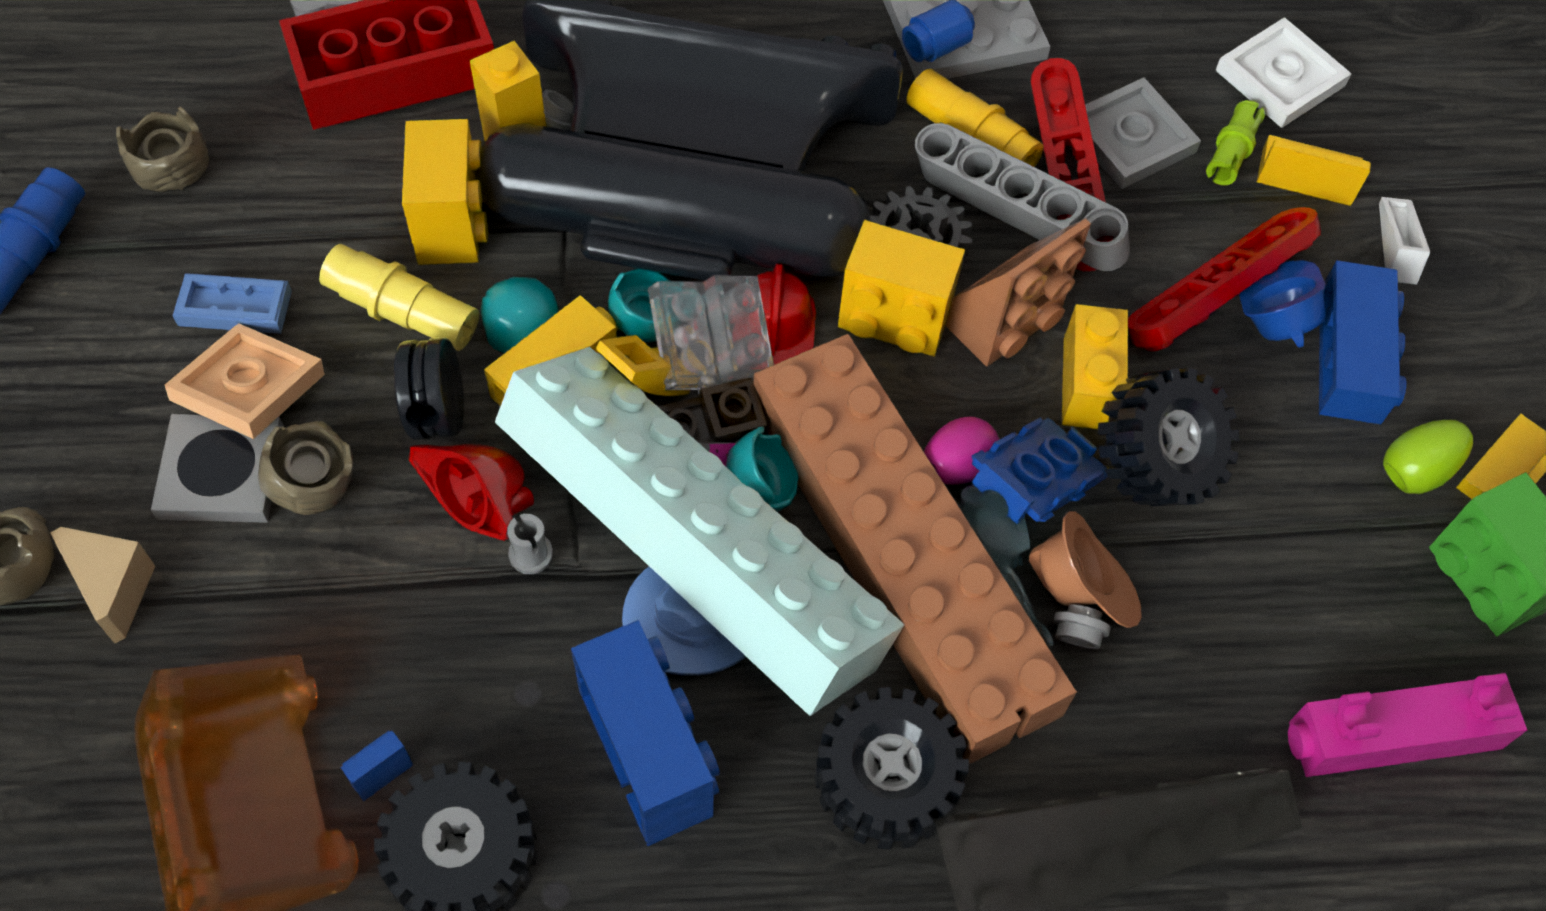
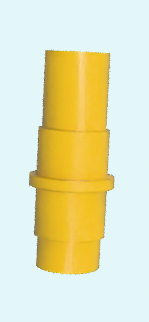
[906,69,1043,167]

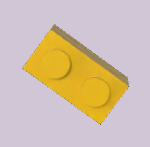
[1062,304,1128,429]

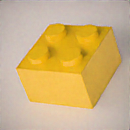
[402,119,488,265]
[838,220,965,357]

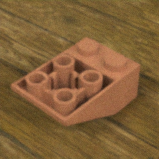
[946,219,1091,367]

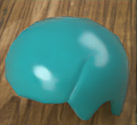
[608,268,687,343]
[480,277,559,353]
[726,427,799,512]

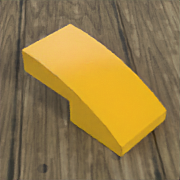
[596,335,697,396]

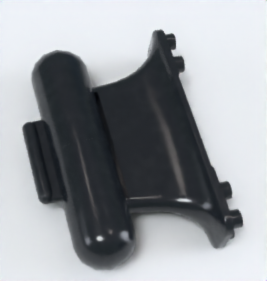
[475,0,903,283]

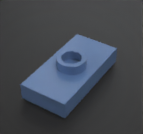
[173,273,292,334]

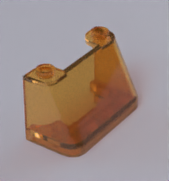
[135,654,358,911]

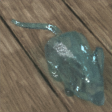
[958,485,1053,646]

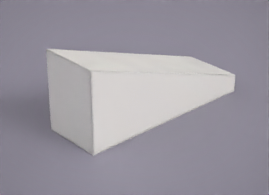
[1379,197,1430,285]

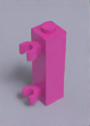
[1288,673,1527,777]

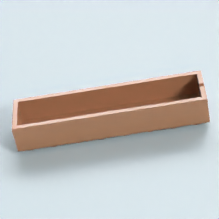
[753,334,1077,764]

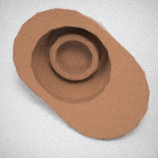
[1029,511,1142,628]

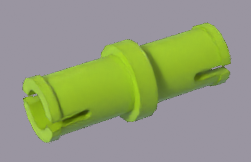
[1206,100,1265,185]

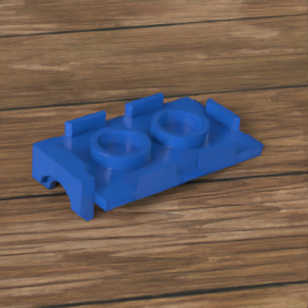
[972,417,1108,524]

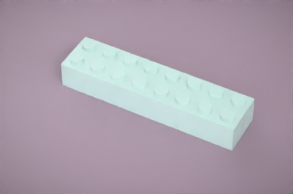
[495,347,905,716]

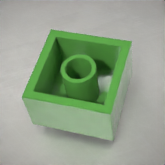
[1429,472,1546,637]

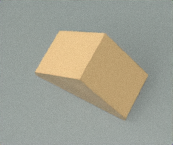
[50,527,155,643]

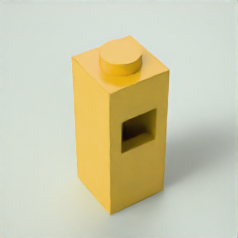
[470,41,546,142]
[484,295,618,407]

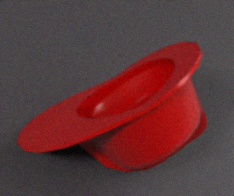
[732,264,816,377]

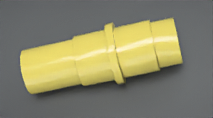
[319,244,480,351]

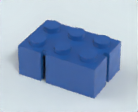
[571,620,720,846]

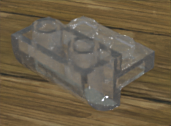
[648,275,774,394]

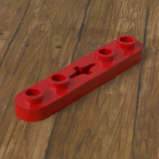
[1031,58,1113,272]
[1128,207,1322,351]

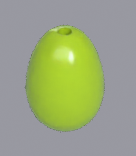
[1383,419,1473,494]

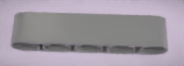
[915,123,1130,271]

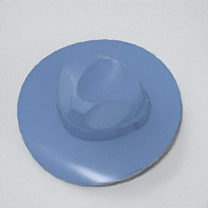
[622,566,746,675]

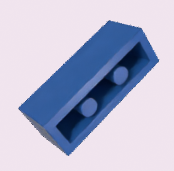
[1319,260,1406,425]

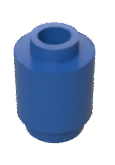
[902,0,975,62]

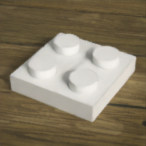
[1216,17,1352,128]

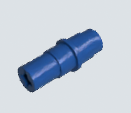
[0,167,86,315]

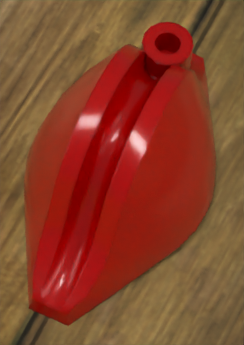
[409,444,534,541]

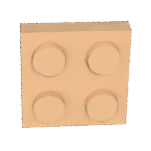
[165,323,325,439]

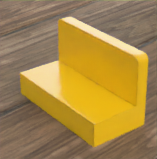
[1257,135,1371,206]
[1456,413,1546,499]

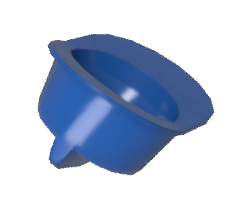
[1239,260,1326,348]

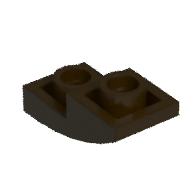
[657,377,767,443]

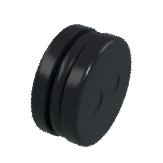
[394,337,464,440]

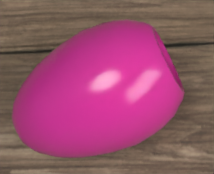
[924,417,1000,485]

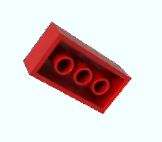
[279,0,494,130]

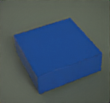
[340,730,413,802]

